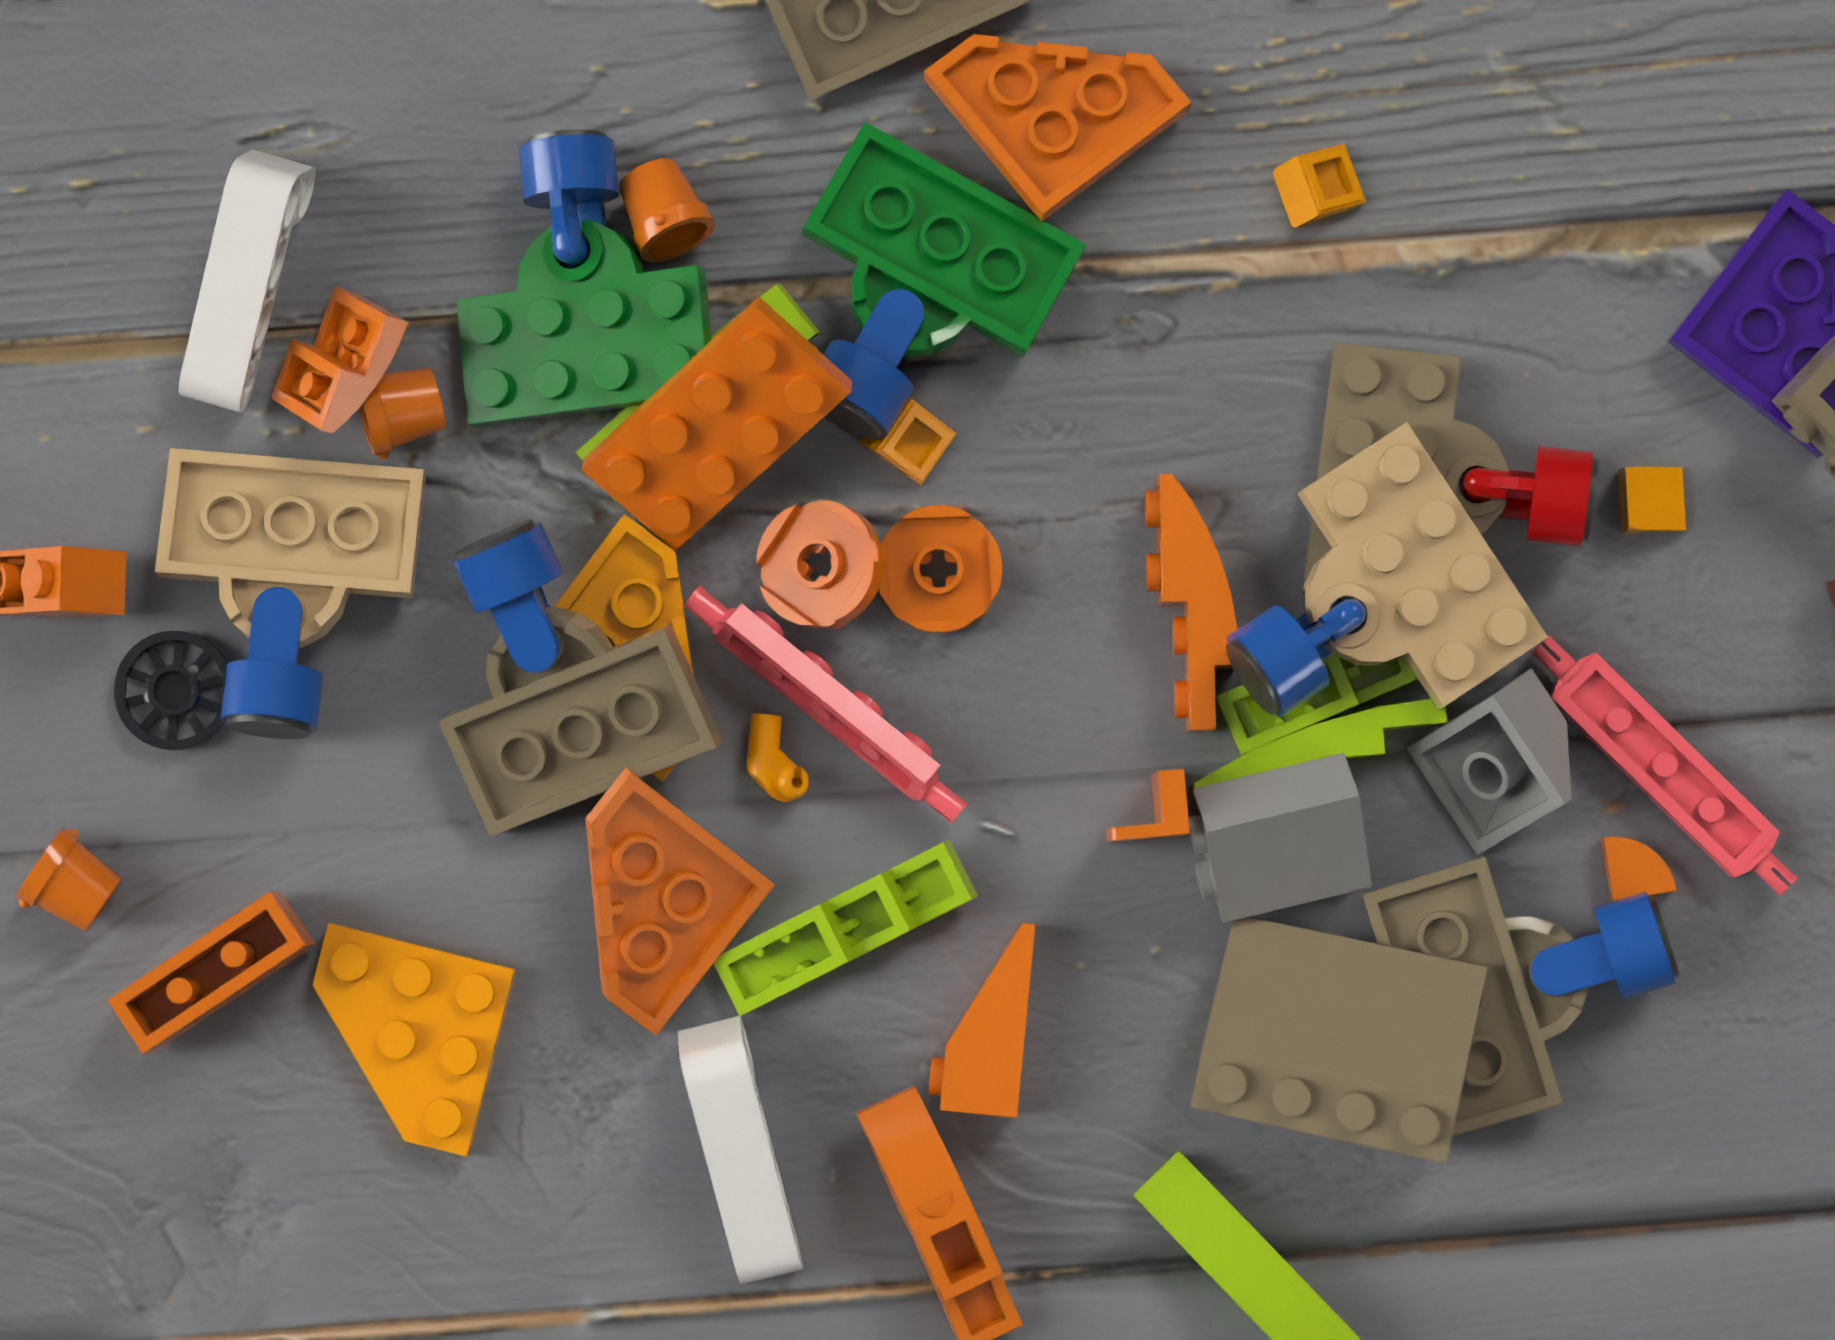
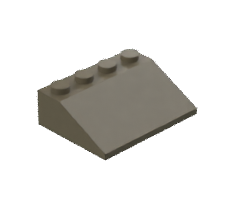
[1190,916,1488,1164]

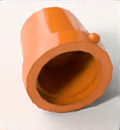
[618,158,716,262]
[358,367,446,460]
[16,828,122,932]

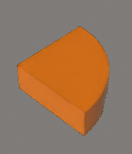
[1600,836,1677,901]

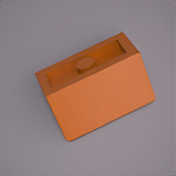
[1105,769,1190,843]

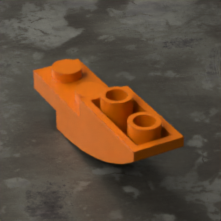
[1144,474,1238,733]
[856,1085,1023,1340]

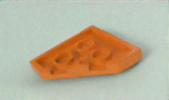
[924,34,1192,222]
[585,768,775,1036]

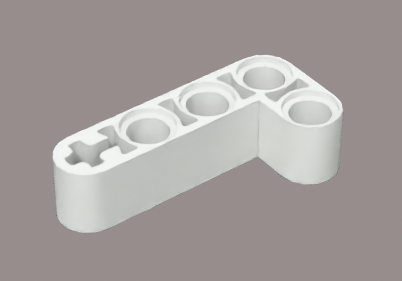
[178,149,316,413]
[678,1015,803,1285]

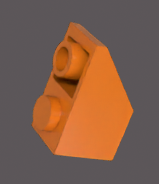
[0,546,127,618]

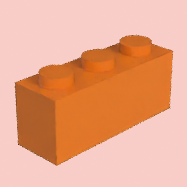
[107,891,316,1054]

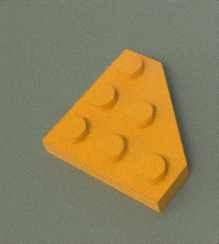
[554,514,694,782]
[312,923,516,1157]

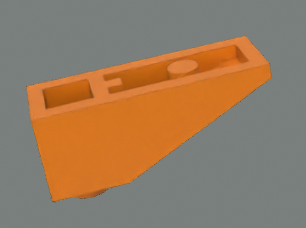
[928,923,1035,1118]

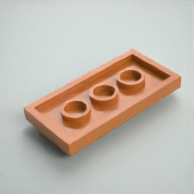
[581,296,853,551]

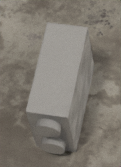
[1188,753,1372,923]

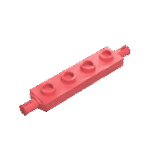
[683,585,968,824]
[1530,634,1798,896]

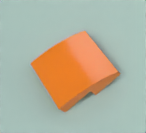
[271,286,409,434]

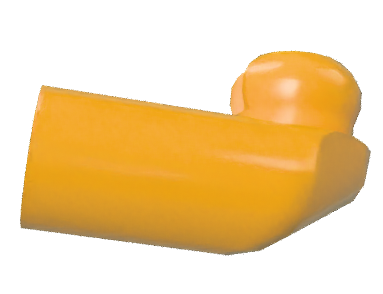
[746,713,809,802]

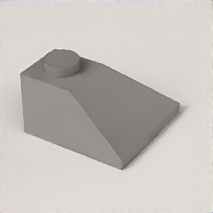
[1407,668,1572,855]

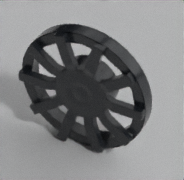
[114,631,228,750]

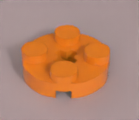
[756,500,888,629]
[878,505,1002,634]

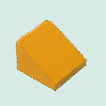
[1273,143,1366,228]
[859,398,957,485]
[1618,466,1686,534]

